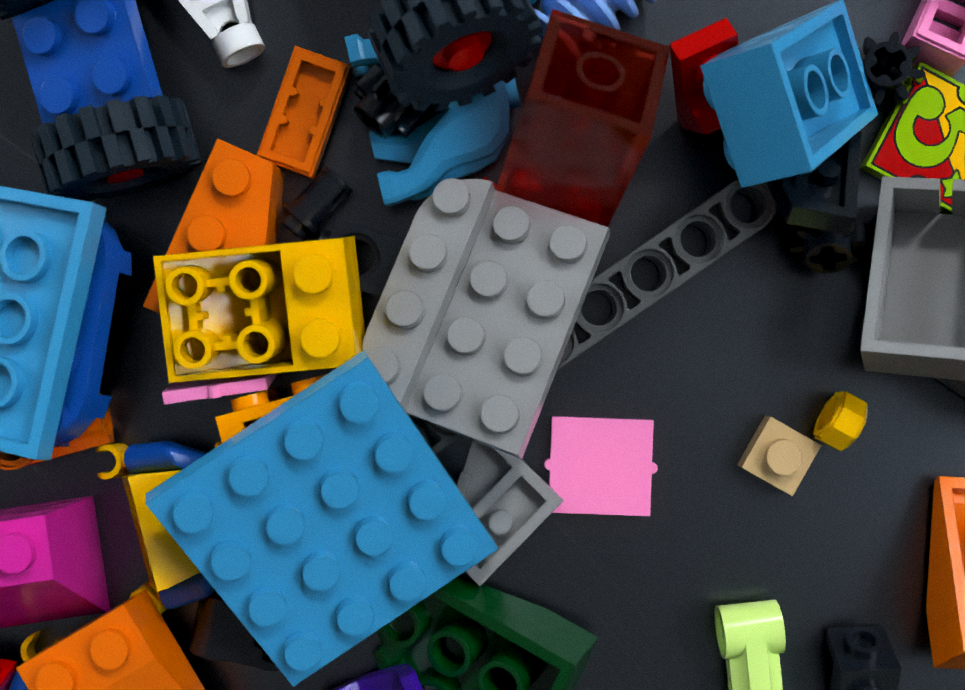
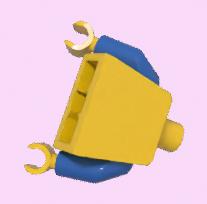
[95,441,215,614]

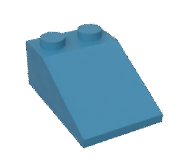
[700,0,878,188]

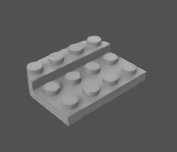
[362,178,610,459]

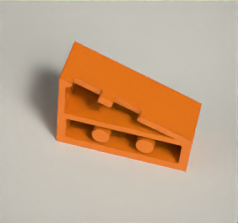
[143,138,285,314]

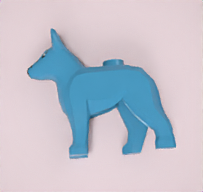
[344,0,538,207]

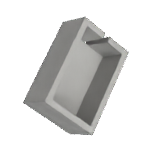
[860,176,965,381]

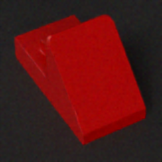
[669,18,738,135]

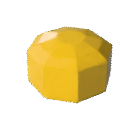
[813,391,868,451]

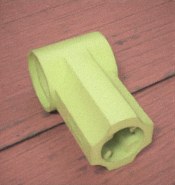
[714,600,786,690]

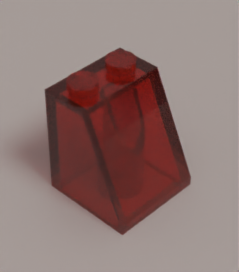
[496,9,670,227]

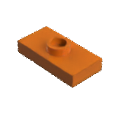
[256,46,353,179]

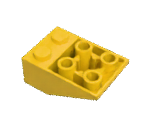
[153,236,365,383]

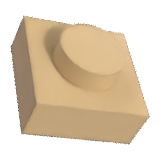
[737,415,822,496]

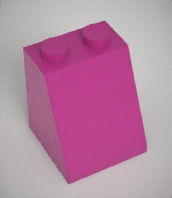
[0,496,110,628]

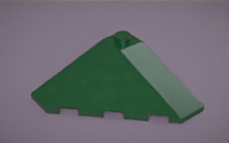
[372,576,598,690]

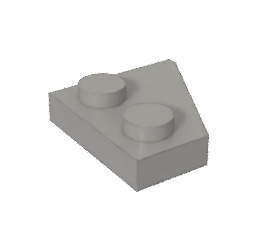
[457,441,564,586]

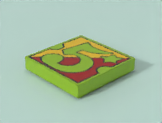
[860,62,965,214]

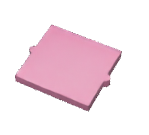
[162,373,278,405]
[544,416,658,516]

